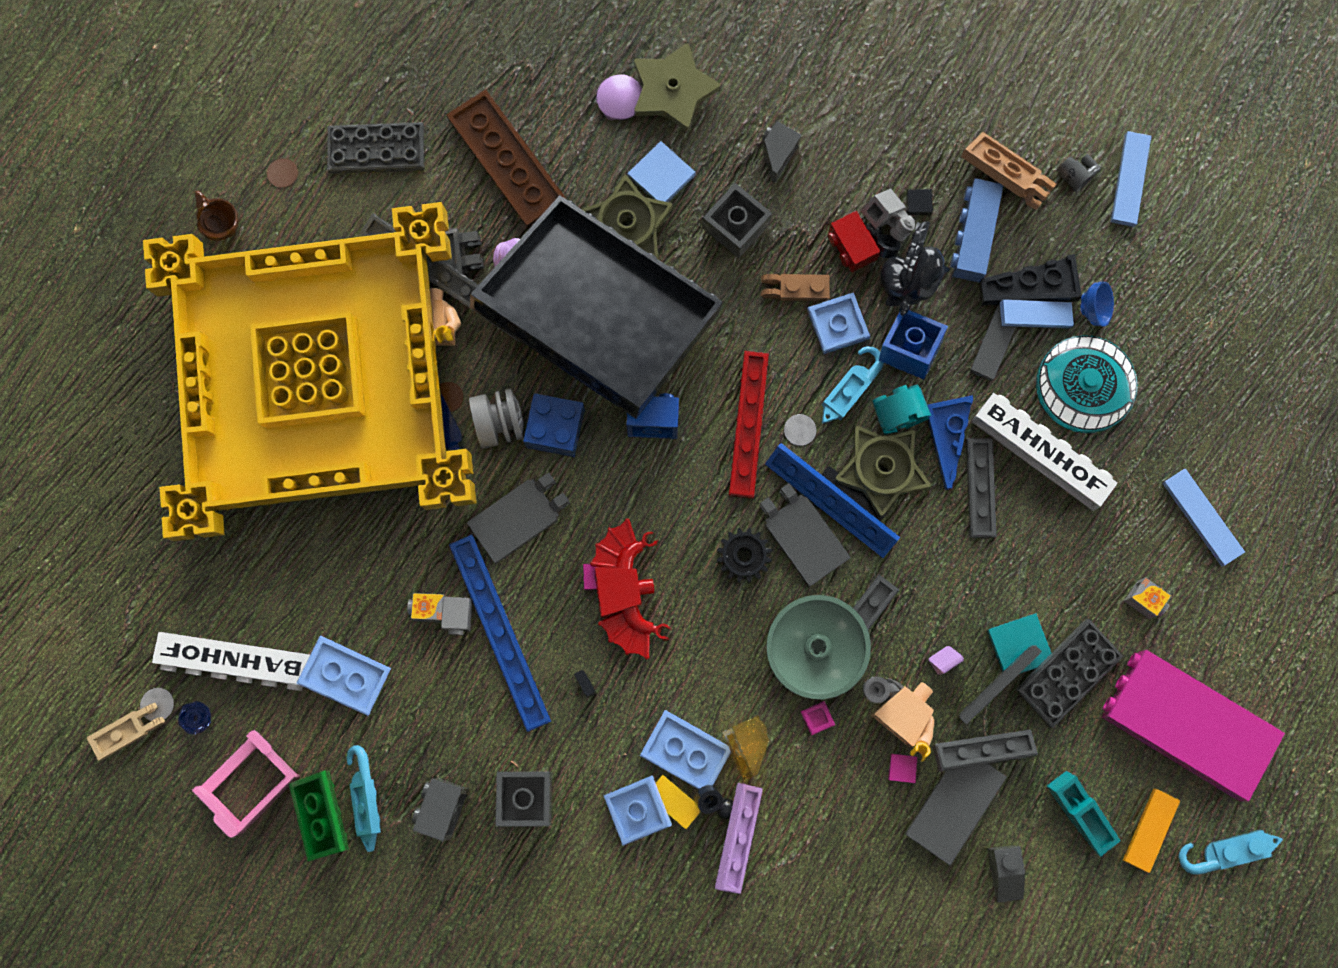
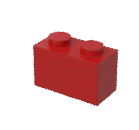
[828,211,880,272]

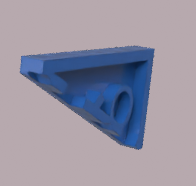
[927,395,973,490]

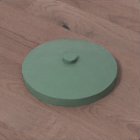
[767,595,871,699]

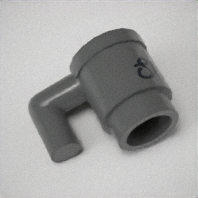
[1057,154,1101,192]

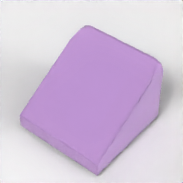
[928,646,964,675]

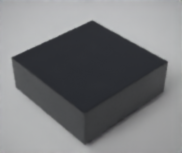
[906,189,933,215]
[574,670,596,698]

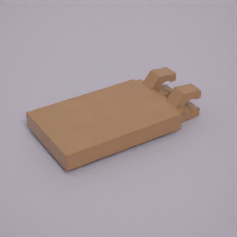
[961,132,1056,210]

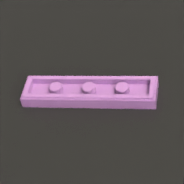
[715,783,763,894]

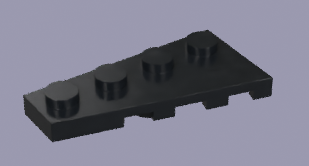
[979,254,1082,305]

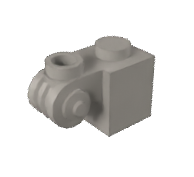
[861,189,915,241]

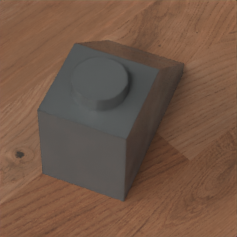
[762,121,802,183]
[987,845,1025,903]

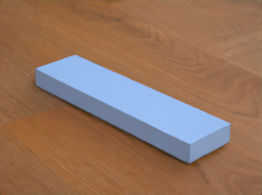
[1111,131,1151,227]
[1162,469,1245,566]

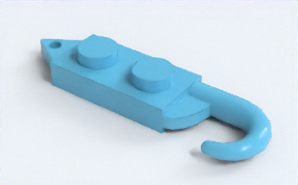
[821,346,884,424]
[347,745,380,852]
[1179,830,1283,875]

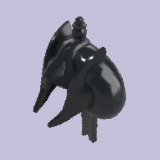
[880,221,950,316]

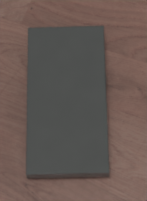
[327,122,425,174]
[1015,619,1124,728]
[905,764,1006,865]

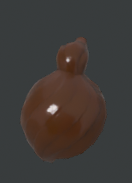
[194,190,239,241]

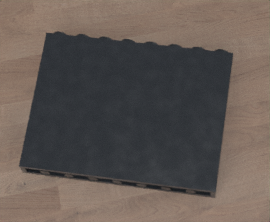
[470,195,723,419]

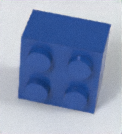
[878,310,948,380]
[523,393,585,457]
[627,393,679,439]

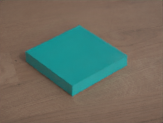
[987,613,1051,674]

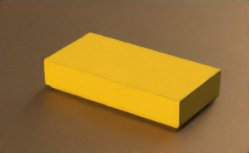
[656,775,701,829]

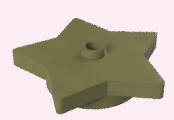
[634,43,720,131]
[582,175,673,260]
[835,426,931,518]

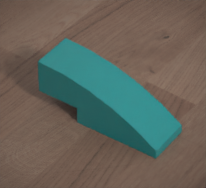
[1047,771,1121,857]

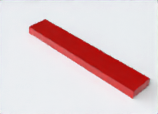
[729,351,769,499]

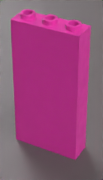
[1102,650,1285,801]

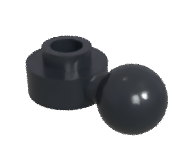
[866,223,901,258]
[694,785,734,820]

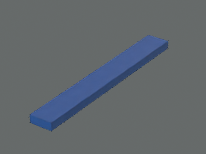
[449,535,552,732]

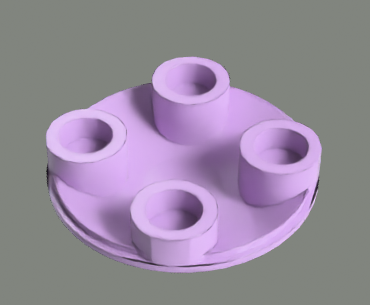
[597,75,642,120]

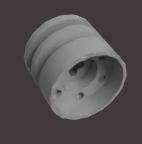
[469,388,524,449]

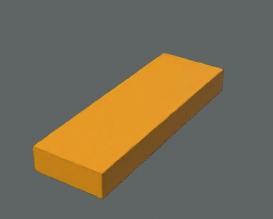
[1123,789,1180,873]

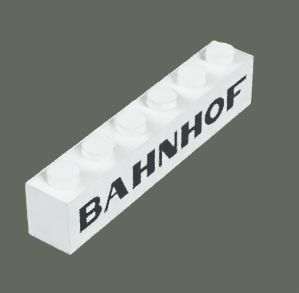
[971,393,1117,511]
[152,632,310,691]

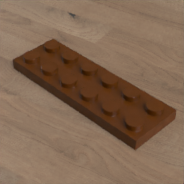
[446,89,567,229]

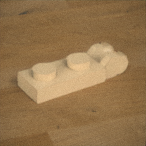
[87,703,165,761]

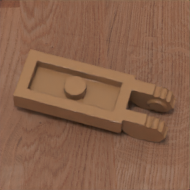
[761,274,830,301]

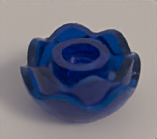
[178,701,212,734]

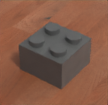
[702,183,772,258]
[496,772,552,826]
[412,778,469,841]

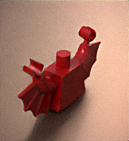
[590,518,672,660]

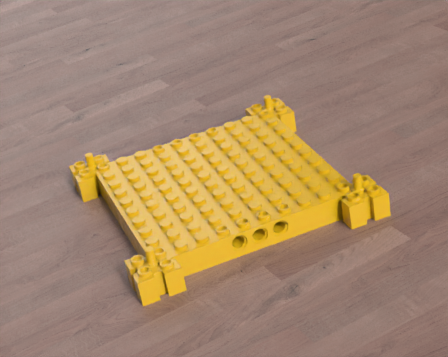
[143,202,477,541]

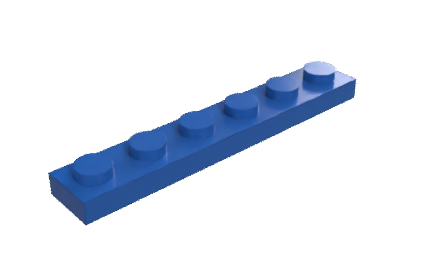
[765,443,900,558]

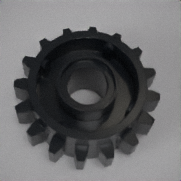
[717,528,772,584]

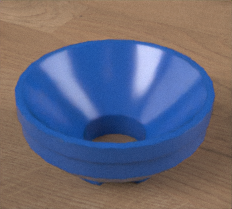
[1080,281,1114,327]

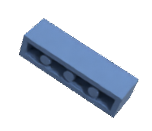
[950,178,1003,282]

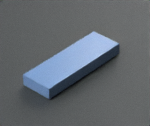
[1000,300,1074,328]

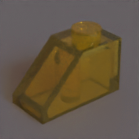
[723,716,769,780]

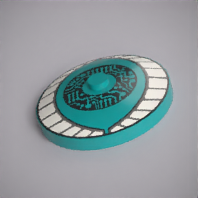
[1036,335,1137,433]

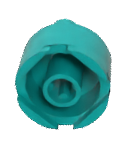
[872,384,931,435]

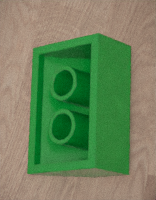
[289,771,349,862]

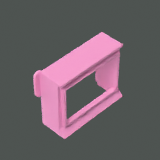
[192,731,299,837]

